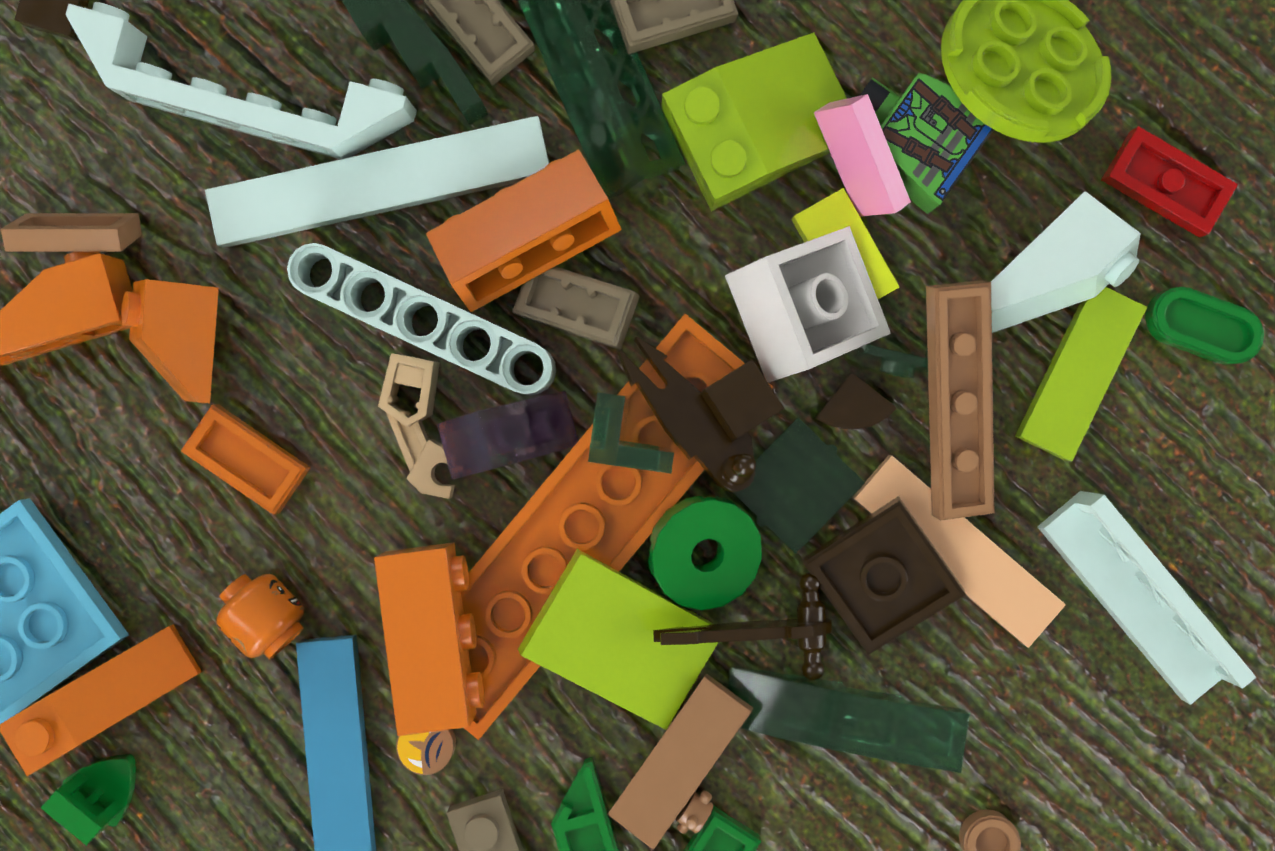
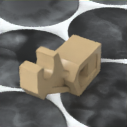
[378,353,460,499]

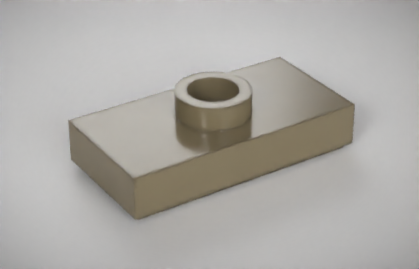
[422,0,536,86]
[610,0,738,54]
[512,267,640,350]

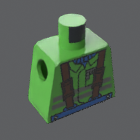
[859,73,994,214]

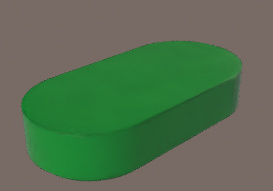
[1145,287,1264,365]

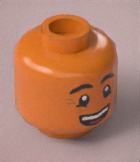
[216,573,304,659]

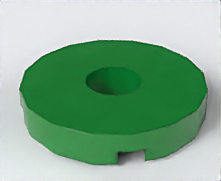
[648,496,762,610]

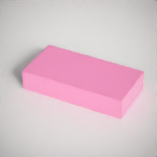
[814,94,911,217]

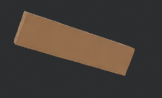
[926,280,995,521]

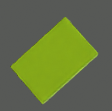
[518,549,718,730]

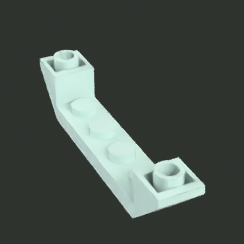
[65,2,417,159]

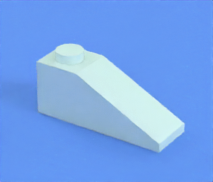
[991,191,1141,333]

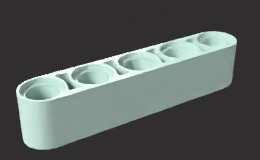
[287,243,556,395]

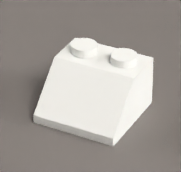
[725,226,891,382]

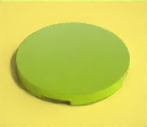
[941,0,1111,143]

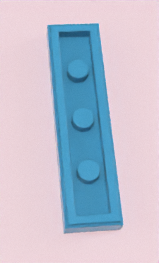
[296,635,376,851]

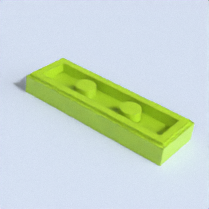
[1015,287,1147,462]

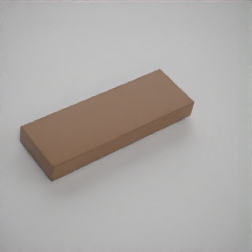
[607,674,753,850]

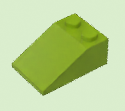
[662,32,847,212]

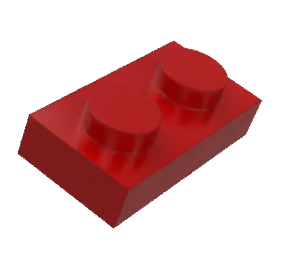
[1101,126,1238,238]

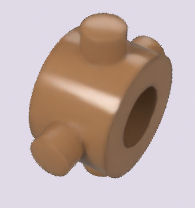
[676,790,713,834]

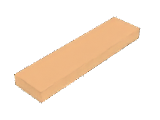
[852,455,1066,648]

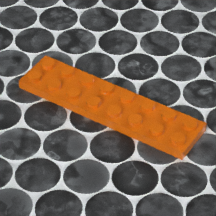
[461,314,773,740]

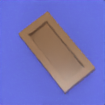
[1,213,142,252]

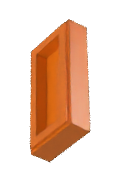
[181,404,311,515]

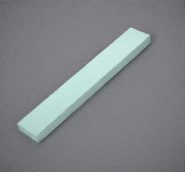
[205,116,549,248]

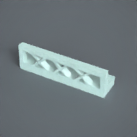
[1037,491,1256,705]

